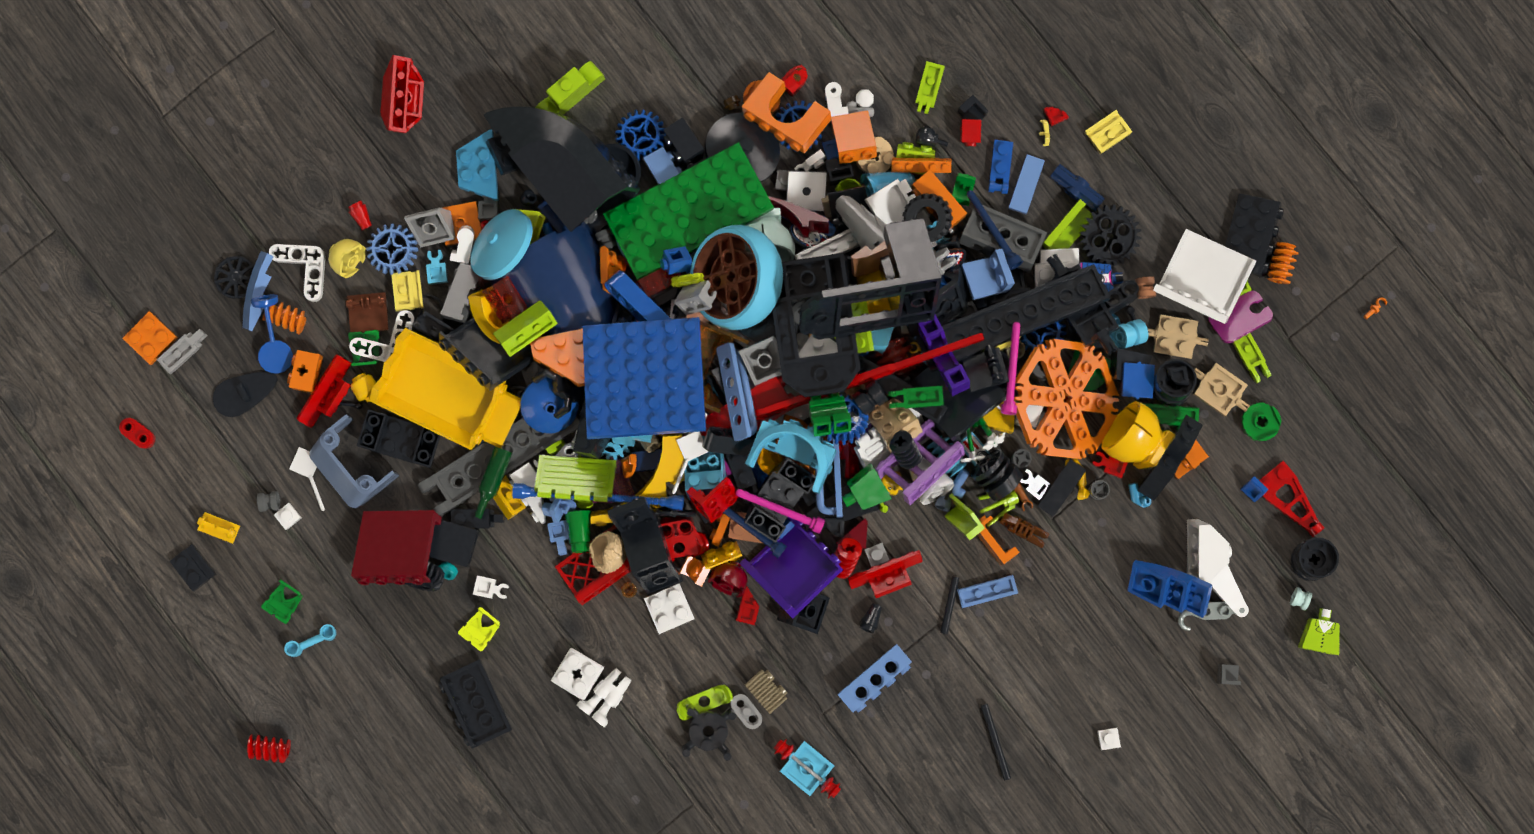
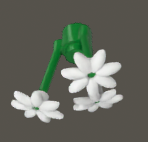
[960,418,1005,462]

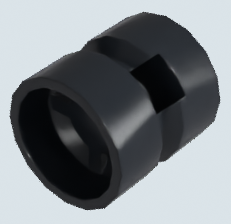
[852,379,889,415]

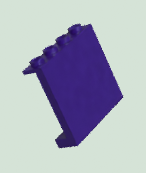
[739,517,843,619]

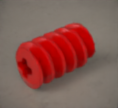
[835,538,862,579]
[247,734,291,763]

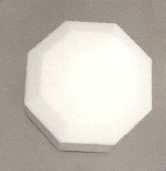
[856,89,874,107]

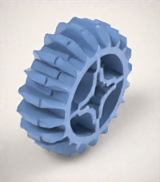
[366,224,418,275]

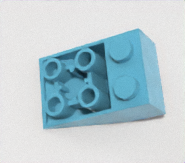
[684,436,726,500]

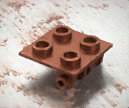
[346,292,389,332]

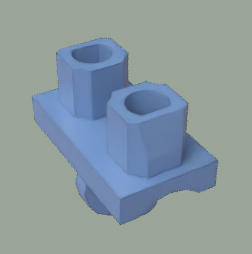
[542,496,577,523]

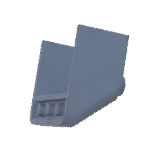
[309,414,399,508]

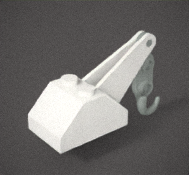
[1178,519,1249,631]

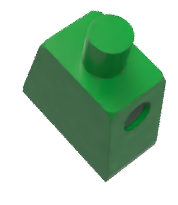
[842,463,892,510]

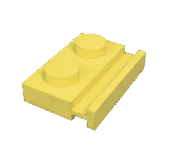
[1084,110,1132,154]
[392,270,424,312]

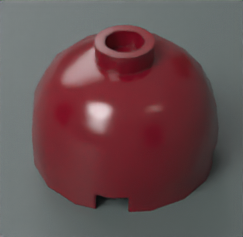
[708,561,748,597]

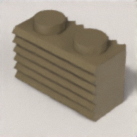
[744,669,787,714]

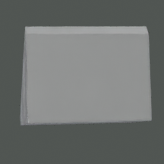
[404,207,455,248]

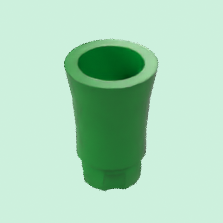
[565,510,591,553]

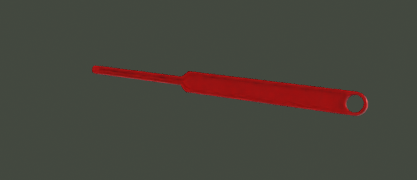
[755,333,984,420]

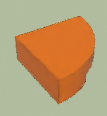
[621,454,637,478]

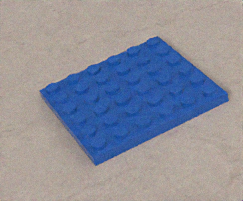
[583,317,706,439]

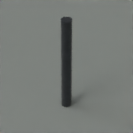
[981,704,1011,781]

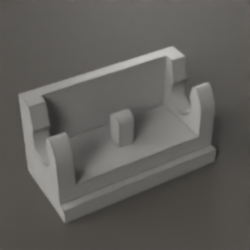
[674,280,717,315]

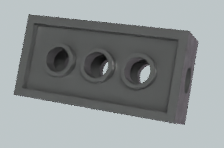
[959,205,1047,273]

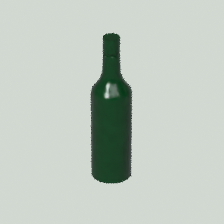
[474,447,513,519]

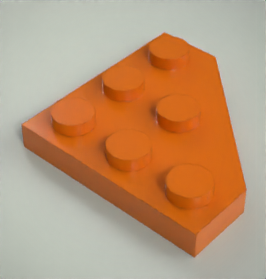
[530,329,585,387]

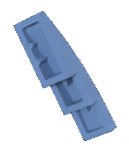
[242,251,274,331]

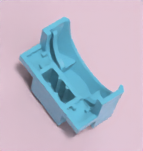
[745,419,837,494]

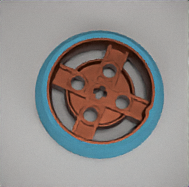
[690,225,783,330]

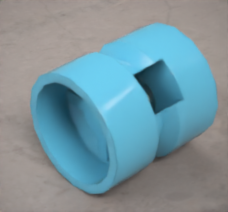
[1112,319,1149,349]

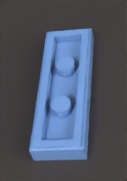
[1008,154,1045,214]
[957,575,1018,608]

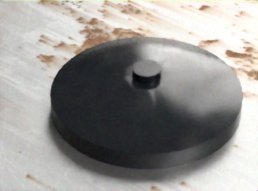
[704,113,780,183]

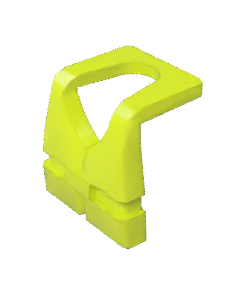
[458,607,500,652]

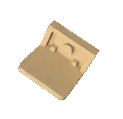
[868,398,923,453]

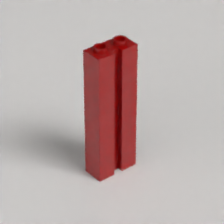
[683,376,795,436]

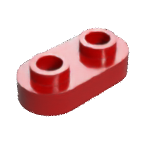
[119,418,155,449]

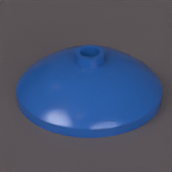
[520,377,579,433]

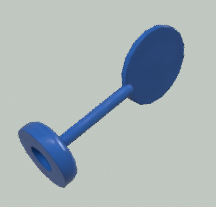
[251,294,293,373]

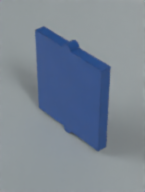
[1121,362,1155,399]

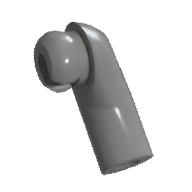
[846,101,874,117]

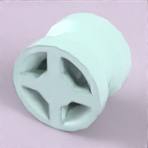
[1290,587,1312,611]

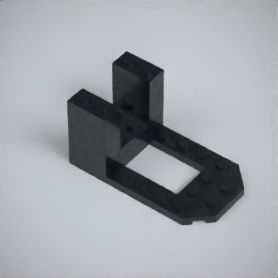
[799,218,941,340]
[772,253,861,398]

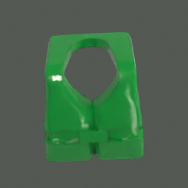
[348,330,380,366]
[261,579,303,624]

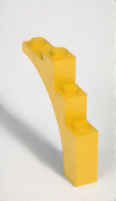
[590,433,685,526]

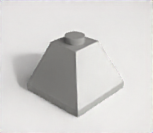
[739,335,781,386]

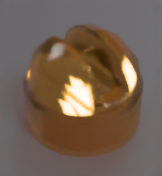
[621,582,637,598]

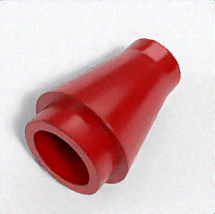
[348,201,372,230]

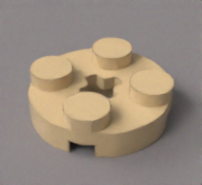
[856,137,894,173]

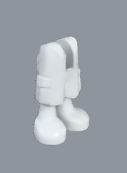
[577,668,631,727]

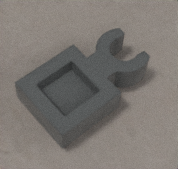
[478,195,499,222]

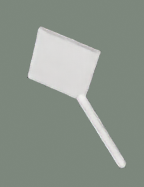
[672,432,708,494]
[289,447,325,511]

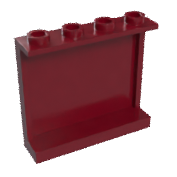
[351,510,442,585]

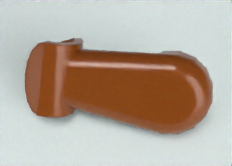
[1014,483,1033,512]

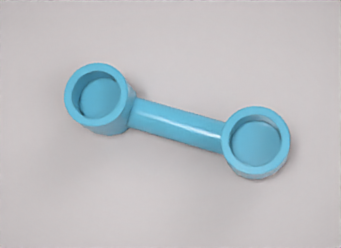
[284,624,336,657]

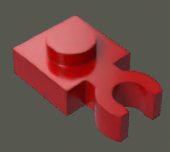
[1092,452,1128,479]

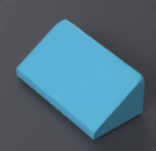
[871,327,894,354]

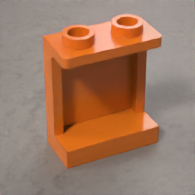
[831,110,877,164]
[977,515,1020,566]

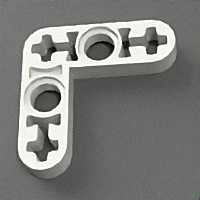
[269,244,326,302]
[349,310,414,362]

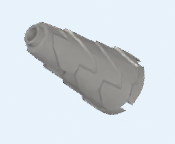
[836,195,886,250]

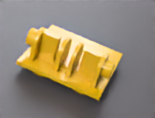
[701,541,742,571]

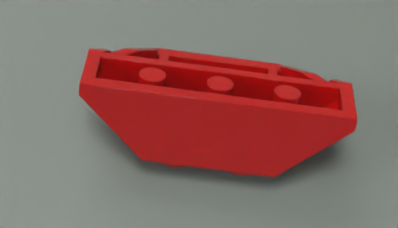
[381,55,424,133]

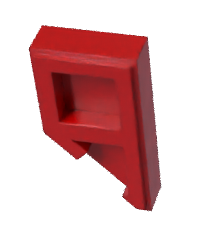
[736,587,759,626]

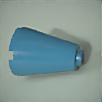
[860,172,915,209]

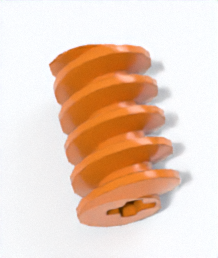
[1267,242,1299,284]
[263,302,306,335]

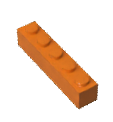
[892,158,952,173]

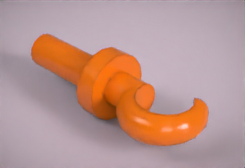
[1363,297,1387,319]

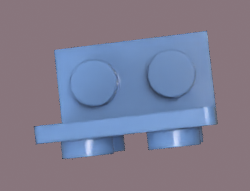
[961,249,1015,300]

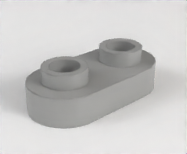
[731,694,762,729]

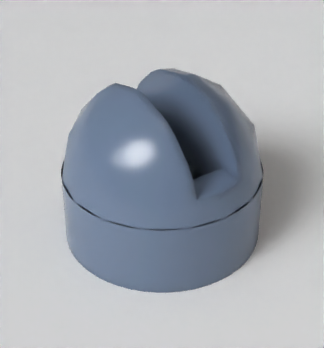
[935,496,952,512]

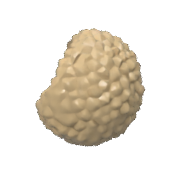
[589,531,626,574]

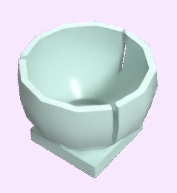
[744,208,795,262]

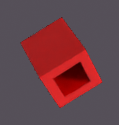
[960,119,981,146]

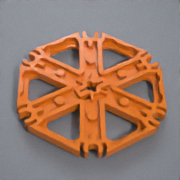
[1014,339,1119,459]

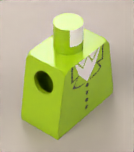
[1298,608,1340,655]

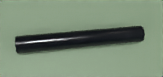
[940,576,959,635]

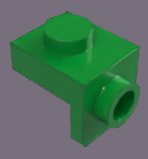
[952,173,976,206]

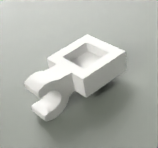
[795,149,826,172]

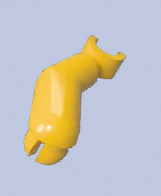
[1065,459,1090,500]

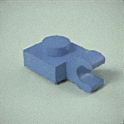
[547,520,569,556]

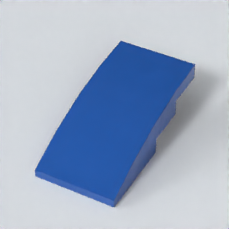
[1128,560,1213,618]

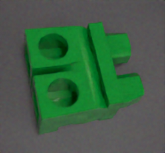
[809,393,851,437]

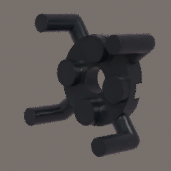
[533,369,585,419]
[682,704,736,761]

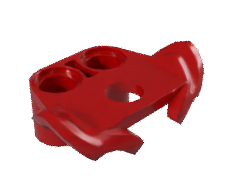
[660,515,709,561]

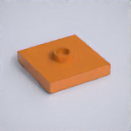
[443,201,481,246]

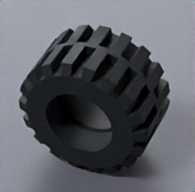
[902,193,953,242]

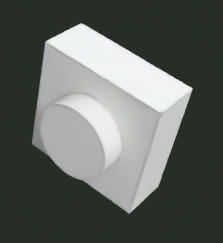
[274,503,302,530]
[1097,728,1121,750]

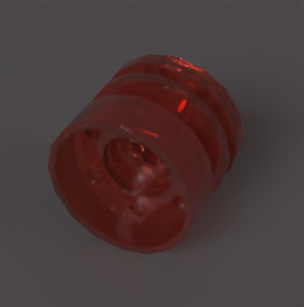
[873,336,922,377]

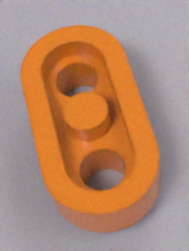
[709,513,731,547]

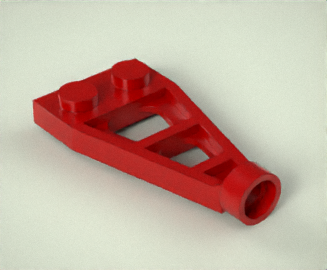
[1259,461,1325,537]

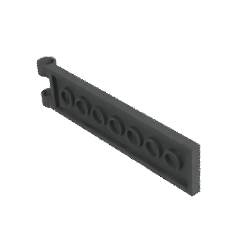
[417,405,579,517]

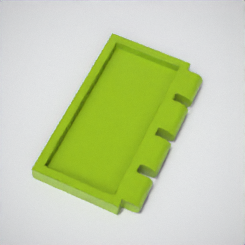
[534,455,617,502]

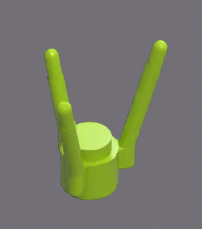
[978,490,1019,527]

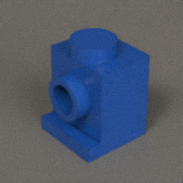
[660,246,692,274]

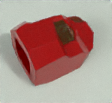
[781,65,808,97]

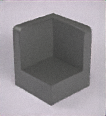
[1217,664,1241,685]

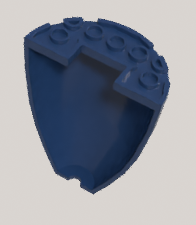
[489,222,618,338]

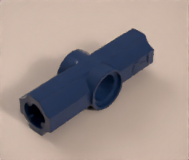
[1049,164,1105,212]

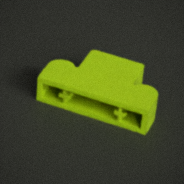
[535,61,605,115]

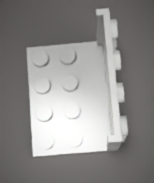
[1153,229,1256,324]

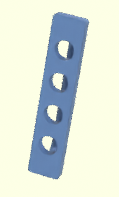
[716,343,757,441]
[815,424,843,518]

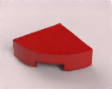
[1043,107,1069,127]

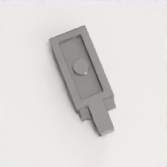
[157,329,208,374]

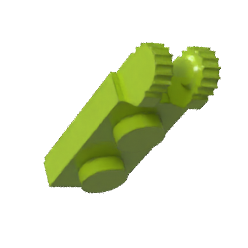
[1233,333,1271,383]

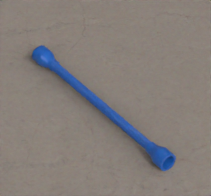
[512,483,684,511]

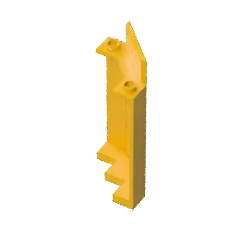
[370,328,521,450]

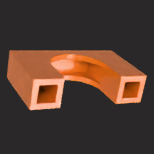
[742,72,831,154]

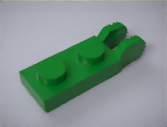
[888,386,944,409]

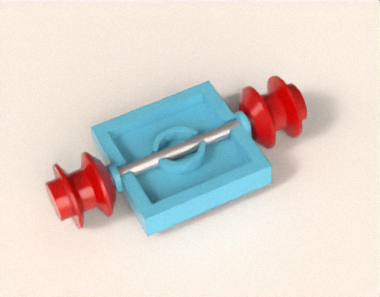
[774,739,841,798]

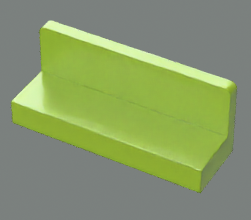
[1042,199,1091,249]
[493,300,558,357]
[945,493,985,540]

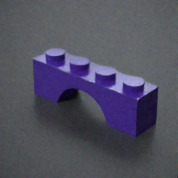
[918,314,970,396]

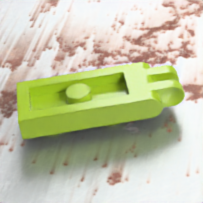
[915,61,945,114]

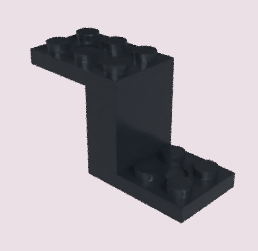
[608,497,683,594]

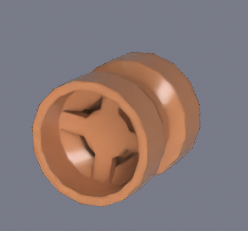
[1135,277,1156,299]

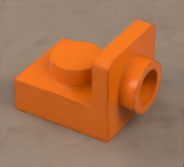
[680,555,711,586]

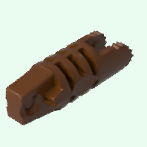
[1000,513,1049,548]

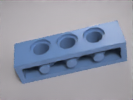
[837,644,912,713]

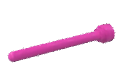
[1001,322,1020,415]
[736,489,825,534]

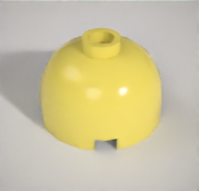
[328,239,366,278]

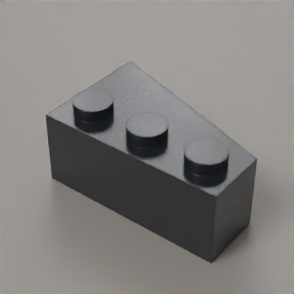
[573,397,611,459]

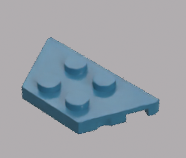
[456,130,499,201]

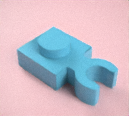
[426,250,448,285]

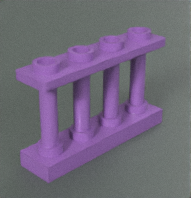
[875,419,965,505]

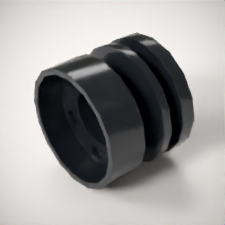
[1153,359,1197,407]
[971,449,1023,501]
[1291,537,1339,581]

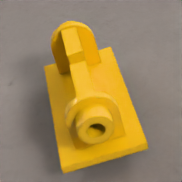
[197,512,240,544]

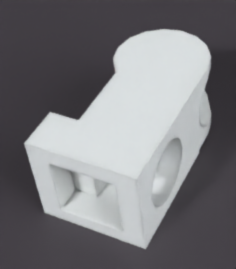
[825,82,849,117]
[450,225,474,264]

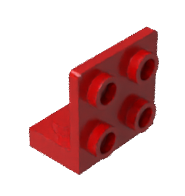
[686,477,739,523]

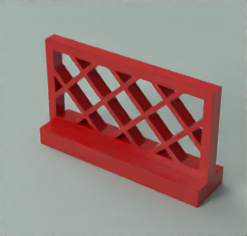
[555,525,631,606]

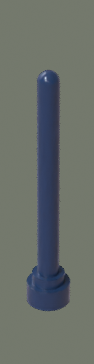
[967,190,1023,270]
[723,507,787,558]

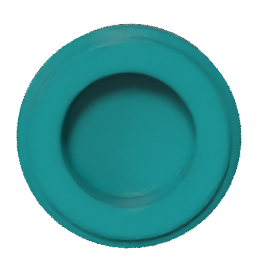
[439,562,458,580]

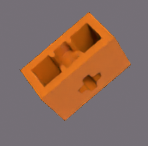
[287,350,323,393]

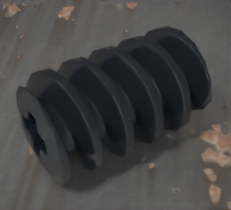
[889,430,923,469]

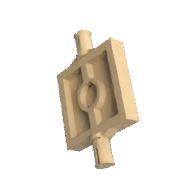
[1148,315,1209,359]
[1193,363,1250,417]

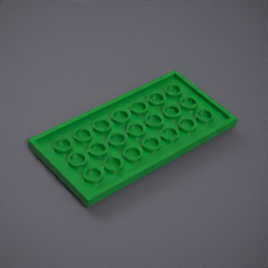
[603,142,774,281]

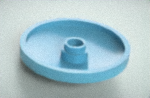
[470,209,533,280]

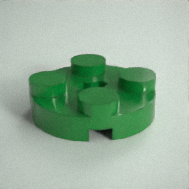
[1241,402,1281,441]

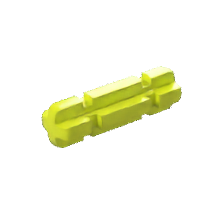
[671,273,704,287]

